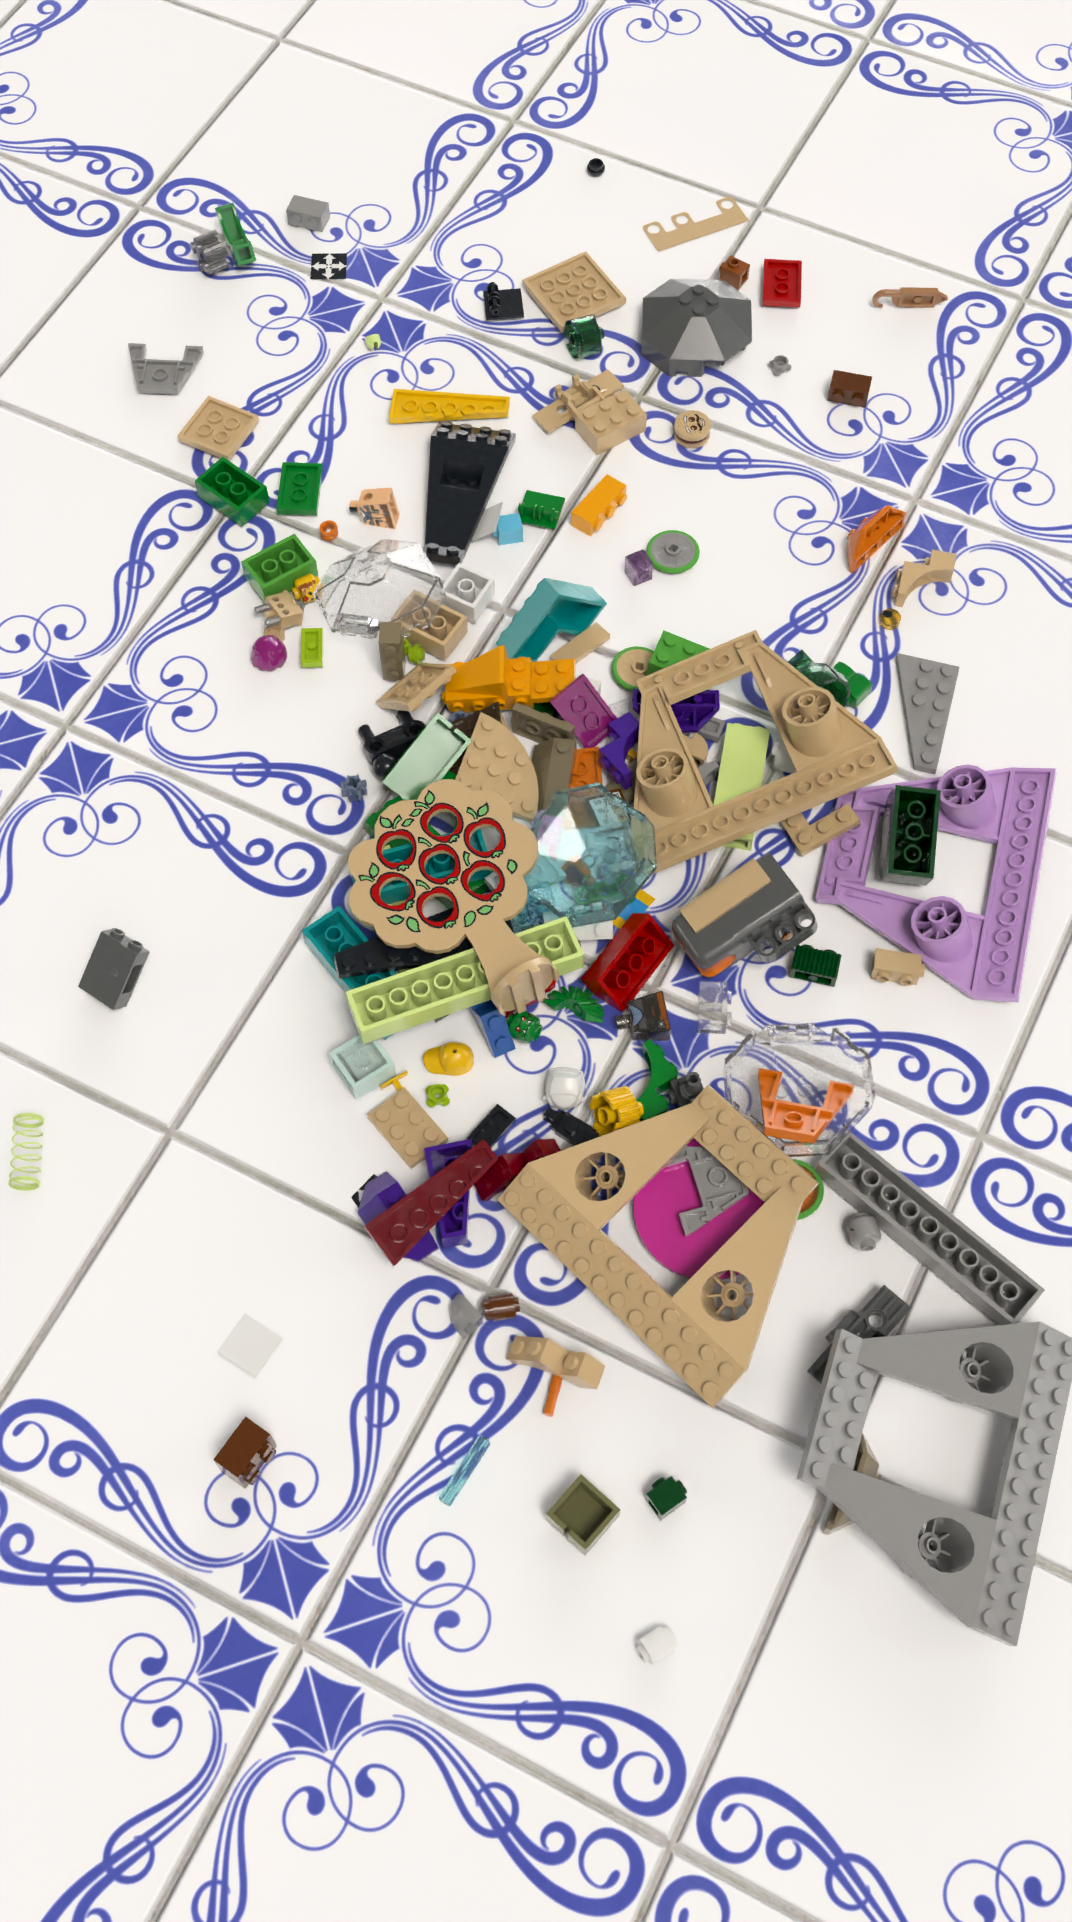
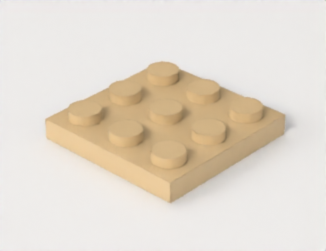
[177,396,260,461]
[376,663,457,712]

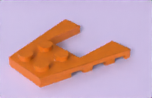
[758,1068,854,1144]

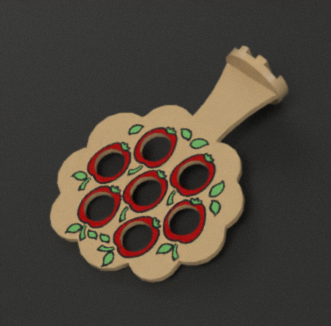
[347,779,559,1016]

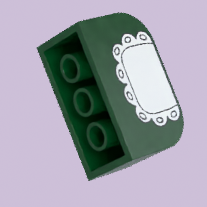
[879,785,941,886]

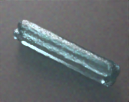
[439,1435,490,1506]

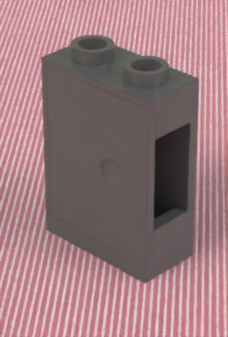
[78,928,150,1010]

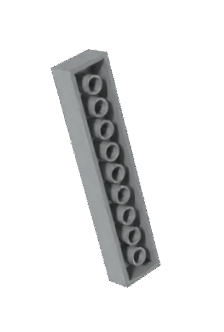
[815,1130,1045,1325]

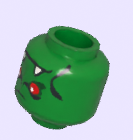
[507,1011,543,1044]

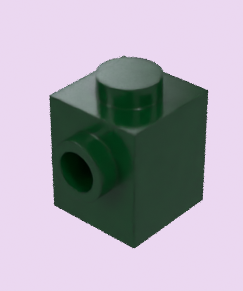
[645,1476,687,1521]

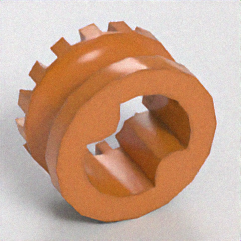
[319,520,338,541]

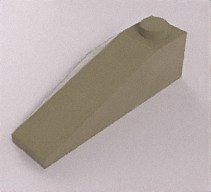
[532,737,577,819]

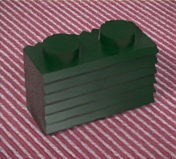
[789,944,842,987]

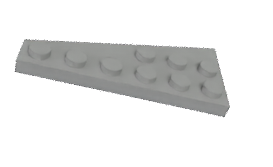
[896,653,960,775]

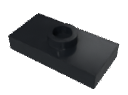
[467,1104,516,1148]

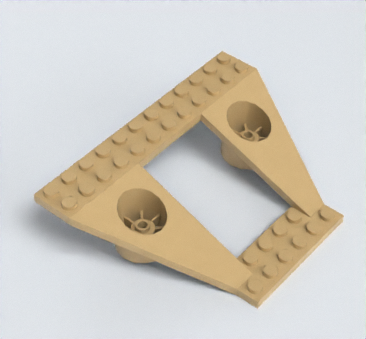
[631,630,899,877]
[497,1085,819,1408]

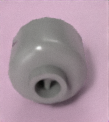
[846,1213,881,1251]

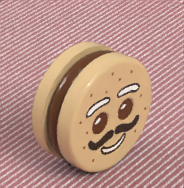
[674,410,711,449]

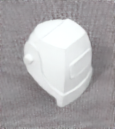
[543,1067,585,1110]

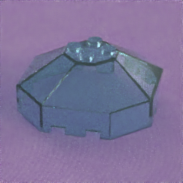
[524,782,657,928]

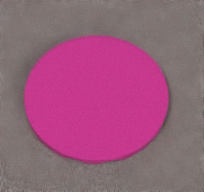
[633,1138,765,1280]

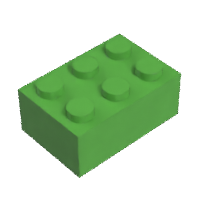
[241,533,318,603]
[645,630,710,676]

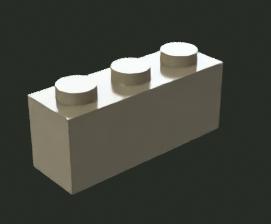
[378,622,406,681]

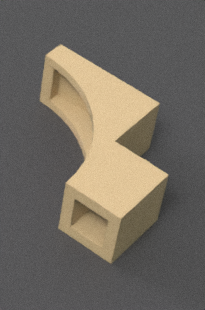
[893,549,957,607]
[506,1336,605,1389]

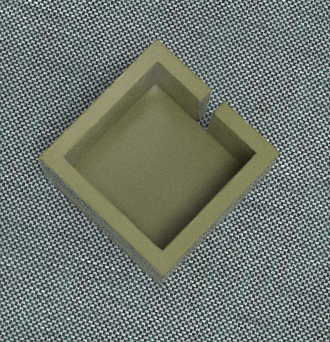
[546,1474,621,1556]

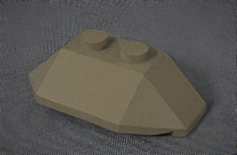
[823,1432,881,1535]

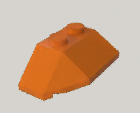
[846,505,907,574]

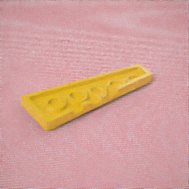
[389,389,510,424]

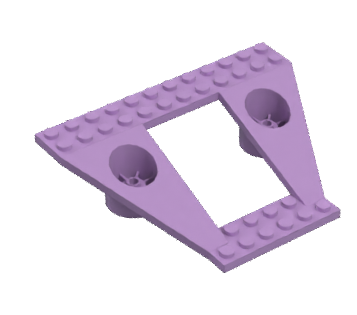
[815,764,1057,1003]

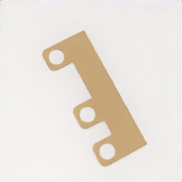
[643,197,749,252]

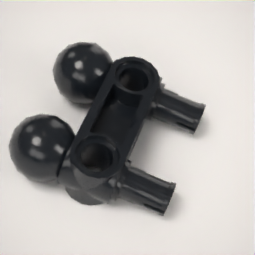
[358,710,425,780]

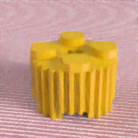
[589,1086,644,1136]

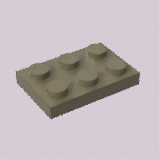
[512,703,575,744]

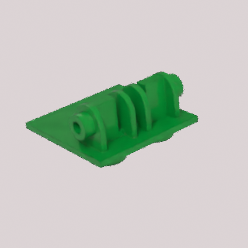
[518,490,565,530]

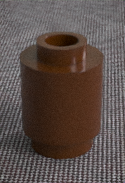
[483,1293,520,1322]

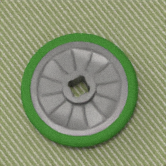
[646,530,700,574]

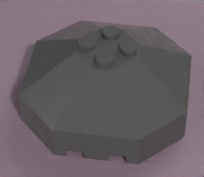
[641,279,752,377]

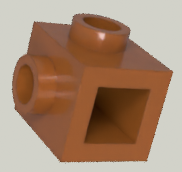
[719,256,750,290]

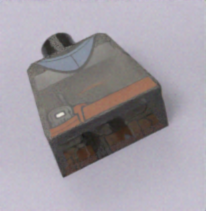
[615,991,671,1041]

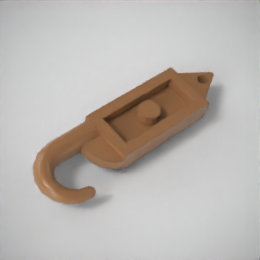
[872,287,948,308]

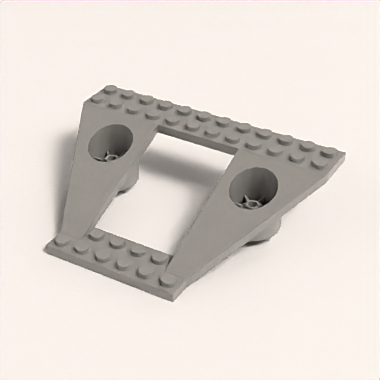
[796,1321,1072,1646]

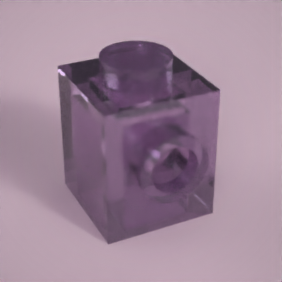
[624,549,653,586]

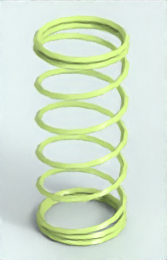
[8,1113,45,1191]

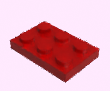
[762,259,802,308]

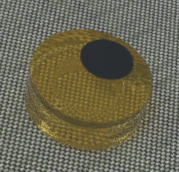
[879,609,901,630]

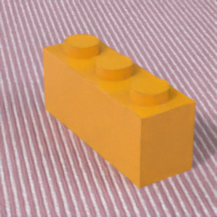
[571,474,627,537]

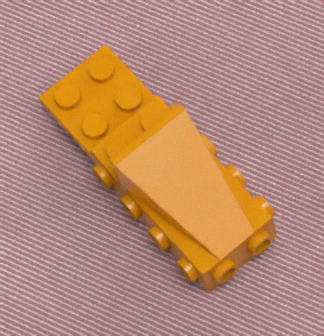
[442,645,576,713]

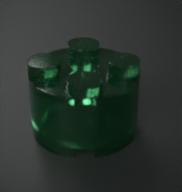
[564,314,604,359]

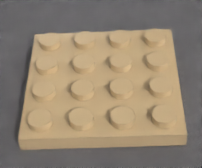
[522,251,626,333]

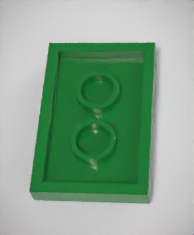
[276,462,323,516]

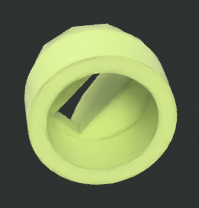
[365,334,381,350]

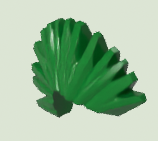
[543,986,604,1023]

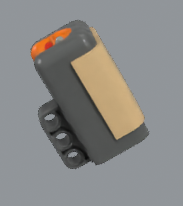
[672,853,818,978]

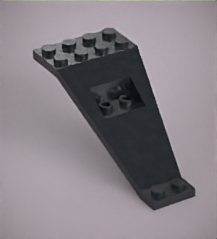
[420,421,516,565]

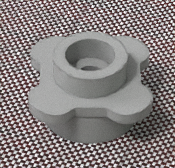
[769,355,792,375]

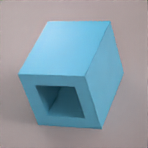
[493,513,523,546]

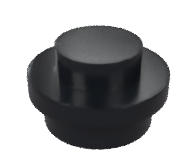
[587,158,605,176]

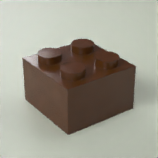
[213,1416,277,1489]

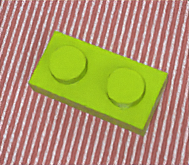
[301,628,323,668]

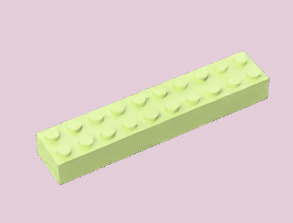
[346,916,584,1044]

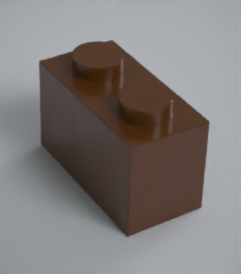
[827,370,872,408]

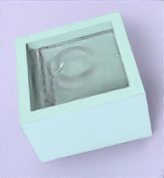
[329,1035,396,1100]

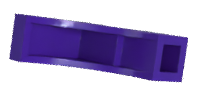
[598,712,640,790]

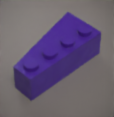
[424,1139,472,1249]

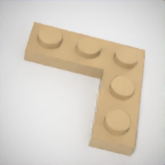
[780,803,861,857]

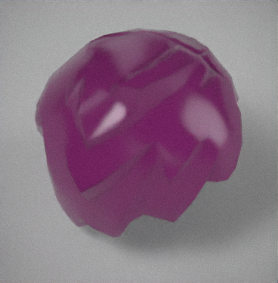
[250,635,288,672]

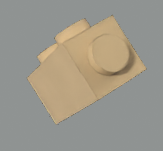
[871,948,925,986]

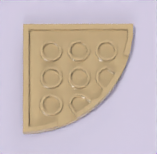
[455,712,539,823]

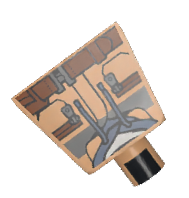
[349,488,400,529]

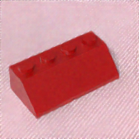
[581,913,674,1012]

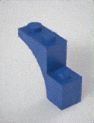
[469,1000,516,1058]

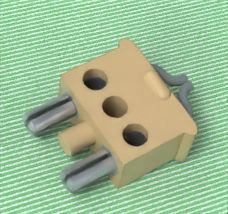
[254,590,305,630]

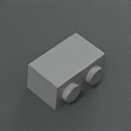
[286,195,330,232]

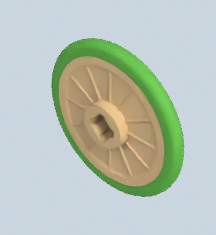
[612,646,654,692]

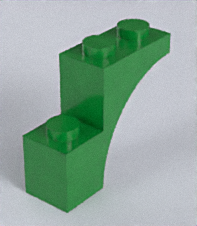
[215,203,256,266]
[636,1039,678,1122]

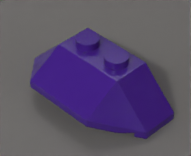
[633,689,720,733]
[357,1171,439,1262]

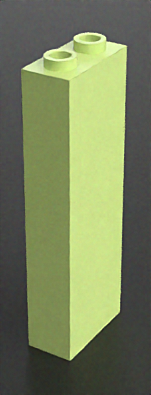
[713,723,770,851]

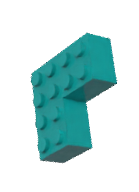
[495,578,607,662]

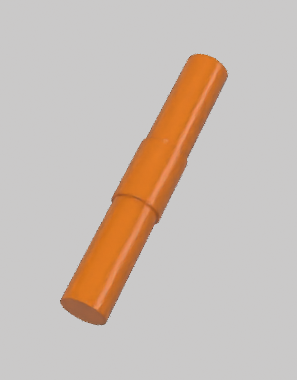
[543,1374,563,1417]

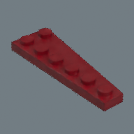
[364,1139,499,1267]

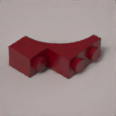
[474,1139,561,1201]

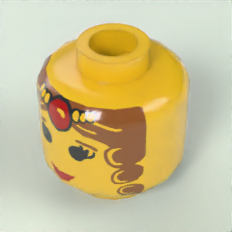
[291,574,324,604]

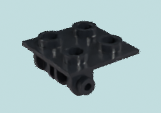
[483,282,524,320]

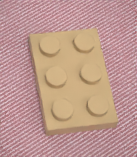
[367,1087,449,1169]

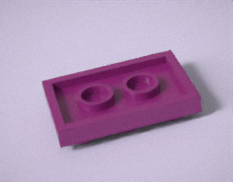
[549,673,617,748]

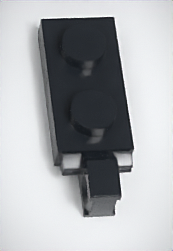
[544,1107,600,1146]

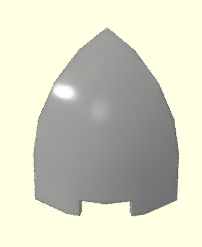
[449,1293,483,1339]

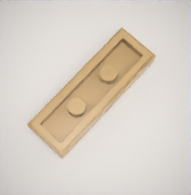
[550,622,611,664]

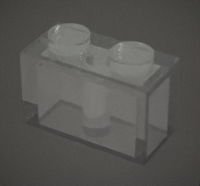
[697,981,732,1034]

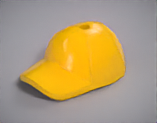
[423,1041,474,1076]

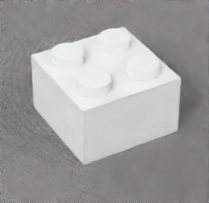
[438,563,495,624]

